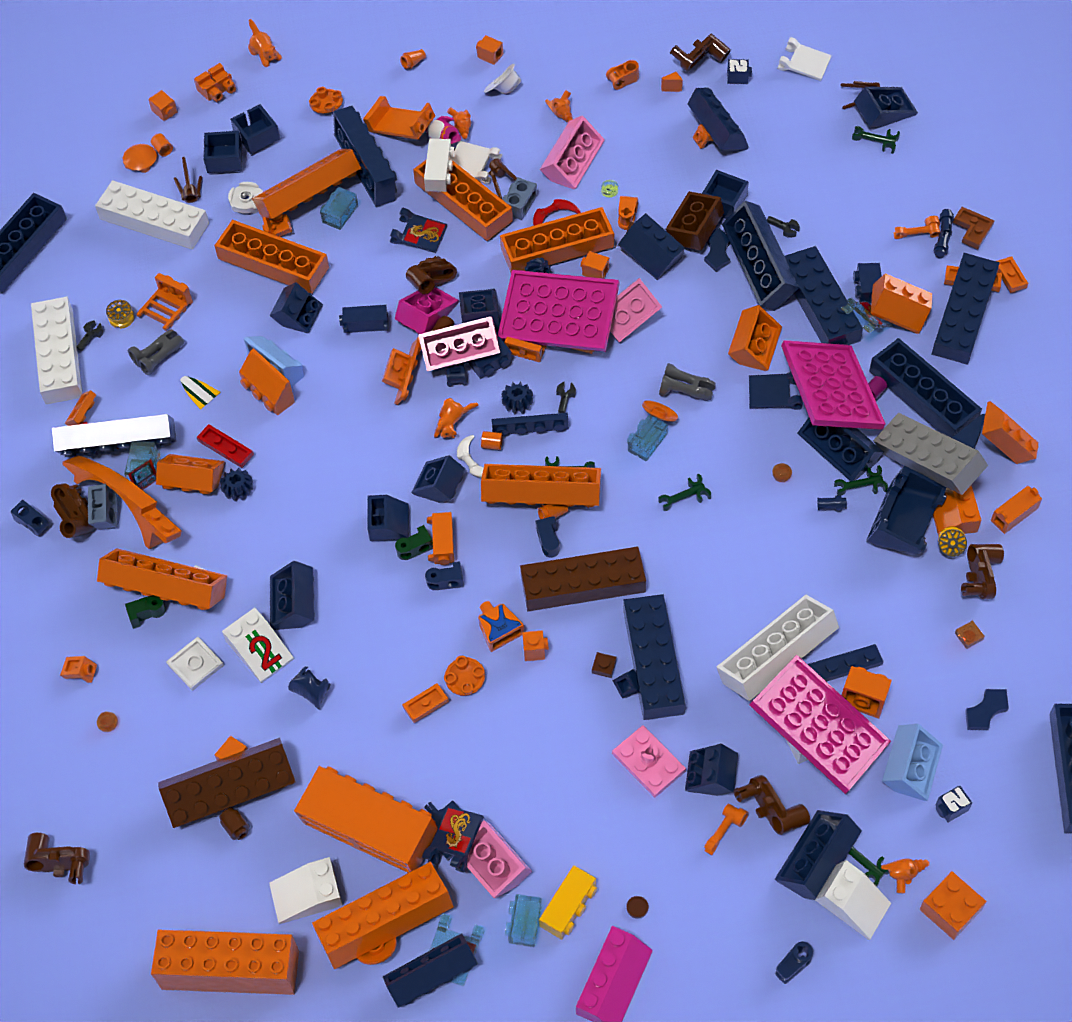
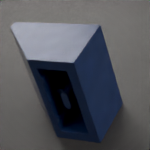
[269,282,323,333]
[367,495,409,541]
[685,744,738,796]

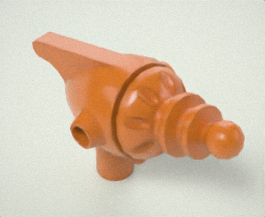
[545,90,573,122]
[447,107,471,139]
[881,858,929,893]

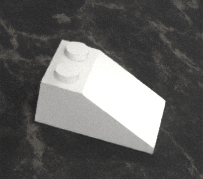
[269,857,343,924]
[815,860,891,940]

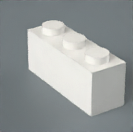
[424,138,454,192]

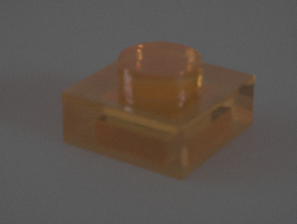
[955,620,985,649]

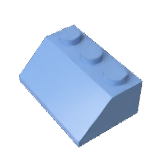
[244,336,304,388]
[882,724,943,801]

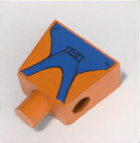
[478,601,524,652]

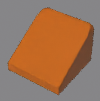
[661,72,683,92]

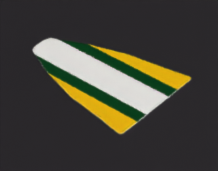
[180,376,220,409]

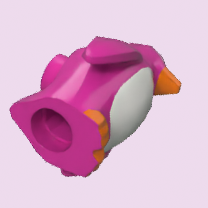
[425,116,461,144]

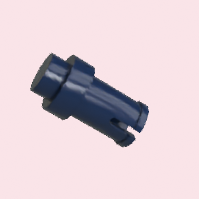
[939,209,954,236]
[933,231,950,258]
[817,495,847,511]

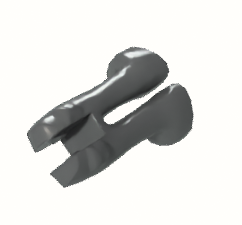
[127,329,184,375]
[659,363,716,400]

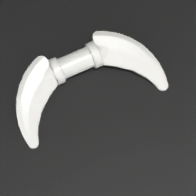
[457,435,484,478]

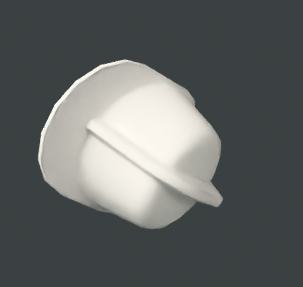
[484,64,521,94]

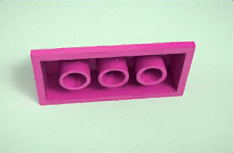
[576,926,653,1022]

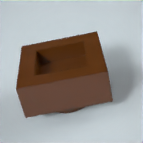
[592,652,617,678]

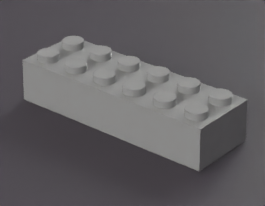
[873,413,988,495]

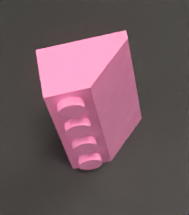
[540,115,605,189]
[418,316,500,371]

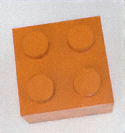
[842,666,892,719]
[919,871,987,940]

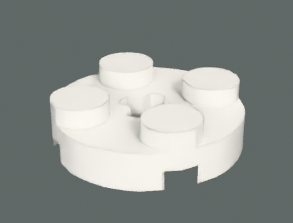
[228,182,263,214]

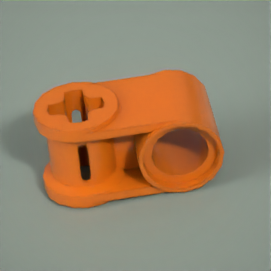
[606,60,639,90]
[618,196,638,230]

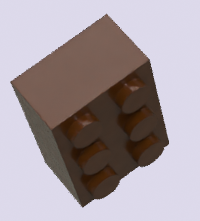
[666,191,724,251]

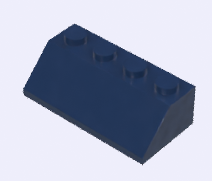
[687,87,749,151]
[797,418,884,481]
[775,810,862,900]

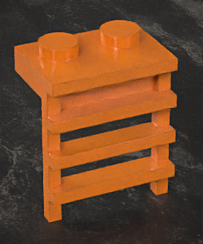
[136,273,193,331]

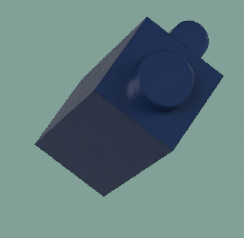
[339,305,389,333]

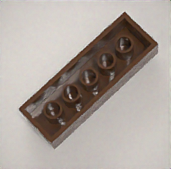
[520,546,646,612]
[158,737,296,828]

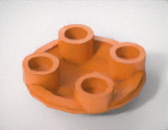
[309,87,343,114]
[123,144,157,173]
[444,656,485,696]

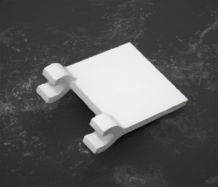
[777,37,832,81]
[451,141,503,185]

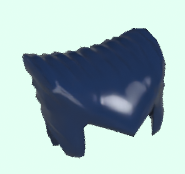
[288,666,331,709]

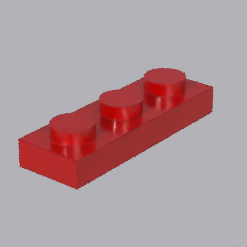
[197,424,254,468]

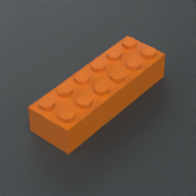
[252,149,361,220]
[413,159,513,241]
[500,207,614,273]
[214,220,329,294]
[481,464,601,507]
[97,548,227,610]
[312,862,454,970]

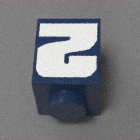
[727,59,752,84]
[935,785,972,823]

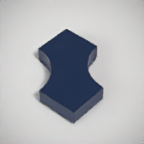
[704,228,731,272]
[965,689,1009,730]

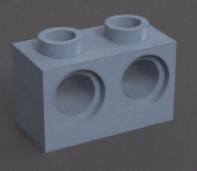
[502,177,537,220]
[88,484,117,530]

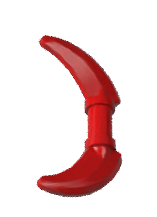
[533,199,581,225]

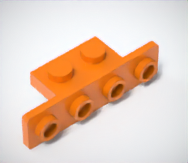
[382,336,422,405]

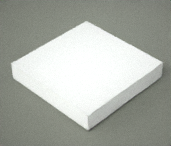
[166,637,224,691]

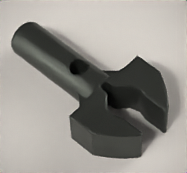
[767,216,800,238]
[77,320,103,351]
[556,382,576,413]

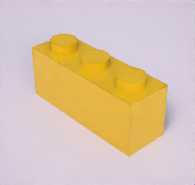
[539,865,598,940]

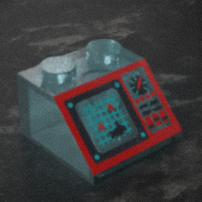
[124,441,161,490]

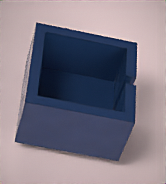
[230,104,280,154]
[203,130,242,173]
[702,170,749,218]

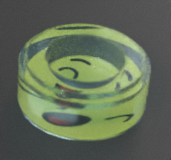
[601,180,619,198]

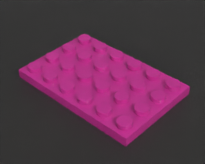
[497,270,620,352]
[781,340,885,430]
[749,655,891,794]

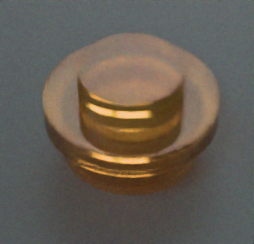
[772,463,792,482]
[97,712,118,732]

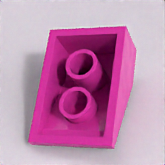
[395,287,459,334]

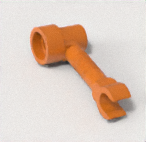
[893,216,940,239]
[704,803,749,855]

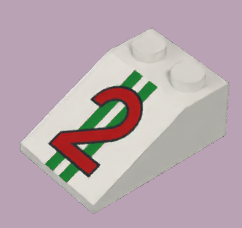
[222,607,294,683]

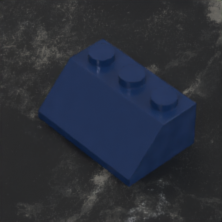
[618,213,685,280]
[270,560,315,630]

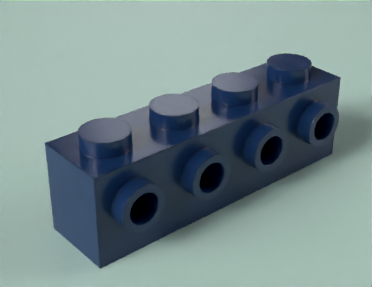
[382,933,478,1008]

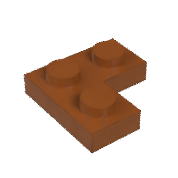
[953,207,995,249]

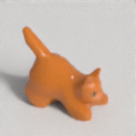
[248,19,282,67]
[434,398,478,438]

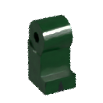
[395,525,433,560]
[125,595,166,629]

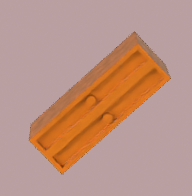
[294,766,438,873]
[151,930,299,995]

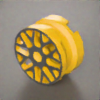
[106,300,134,329]
[938,526,967,557]

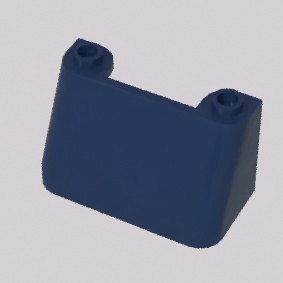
[866,465,947,555]

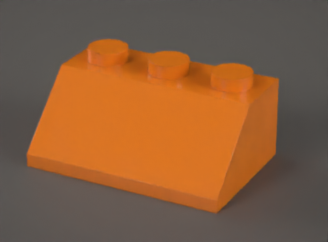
[871,273,932,334]
[728,305,782,371]
[239,348,295,416]
[982,401,1039,464]
[156,454,225,494]
[933,485,982,537]

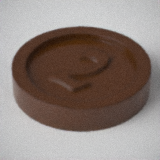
[626,896,648,919]

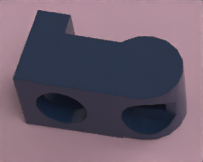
[10,499,50,536]
[535,516,560,558]
[425,561,464,590]

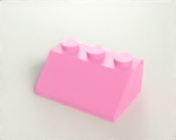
[467,820,532,899]

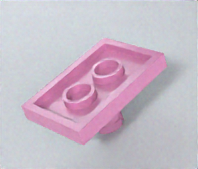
[610,278,662,342]
[612,725,686,798]

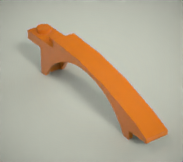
[62,455,182,549]

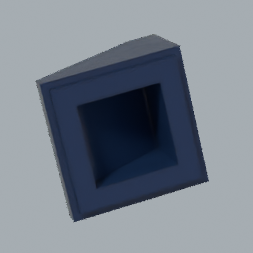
[612,669,638,698]

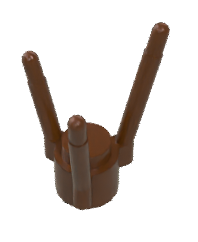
[840,81,880,109]
[174,157,202,203]
[489,158,517,199]

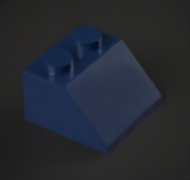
[411,455,466,503]

